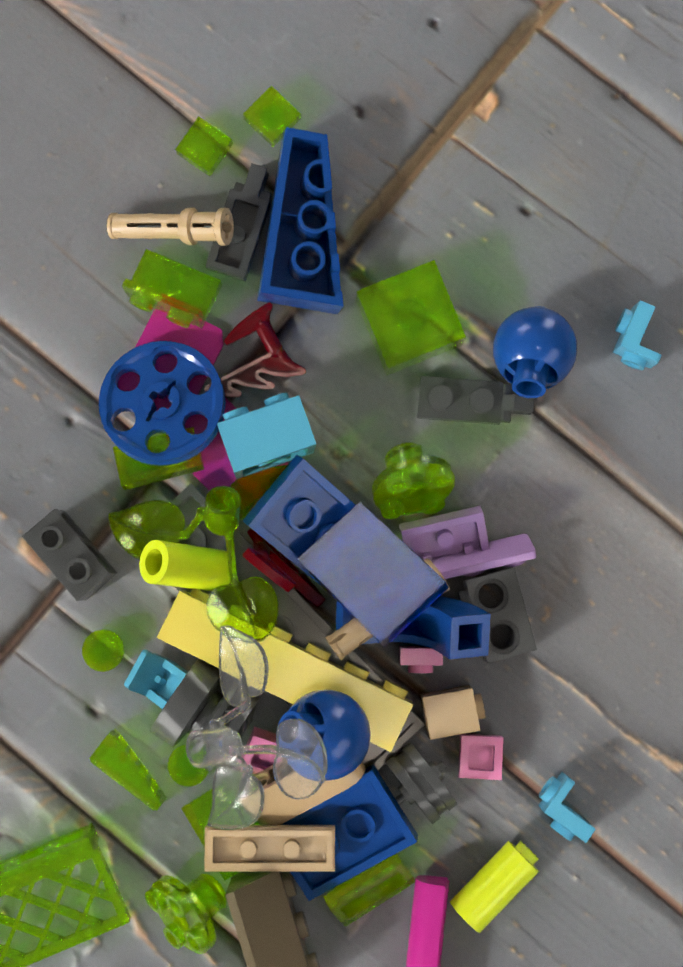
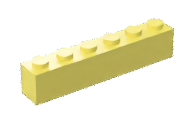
[157,589,413,752]

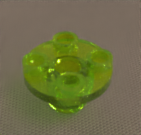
[371,442,455,519]
[145,873,227,955]

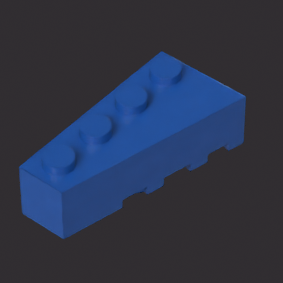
[257,127,344,314]

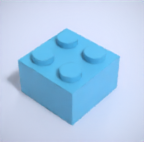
[217,393,316,480]

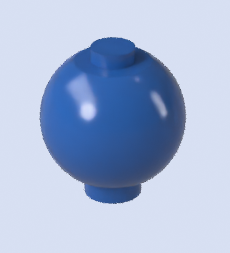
[493,306,577,398]
[277,689,371,781]

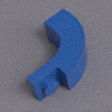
[336,593,491,660]

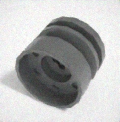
[150,659,261,772]

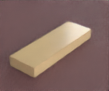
[204,825,335,872]

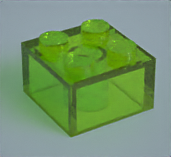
[356,260,466,376]

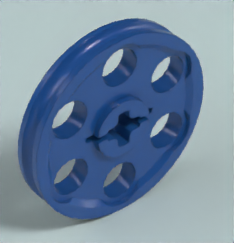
[99,341,226,466]

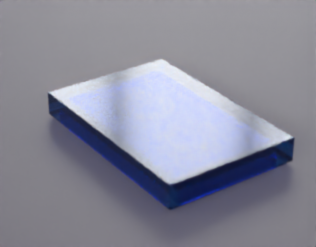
[297,502,449,648]

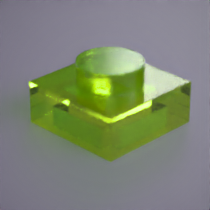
[243,86,301,147]
[175,116,233,176]

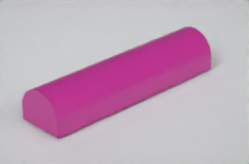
[406,875,450,967]

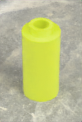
[139,540,234,592]
[449,840,539,933]

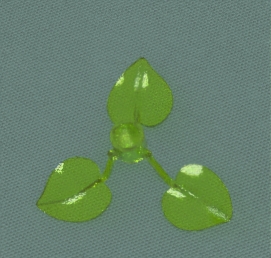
[108,465,288,643]

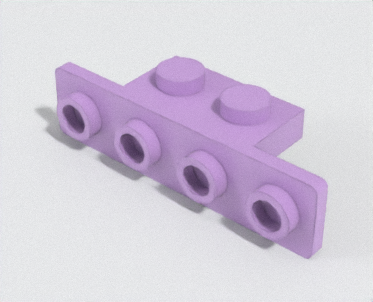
[366,506,536,595]

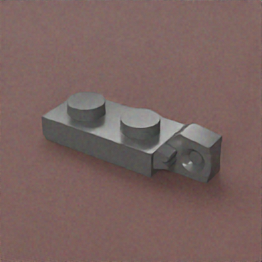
[205,163,272,282]
[417,376,534,425]

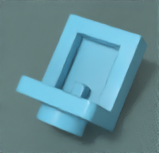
[613,300,662,370]
[124,649,188,709]
[538,772,596,843]

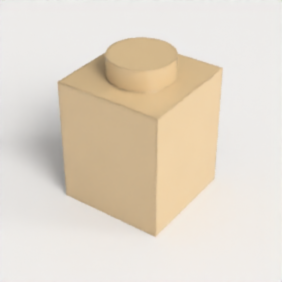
[420,685,486,740]

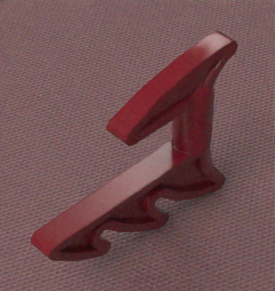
[204,302,306,397]
[242,528,326,607]

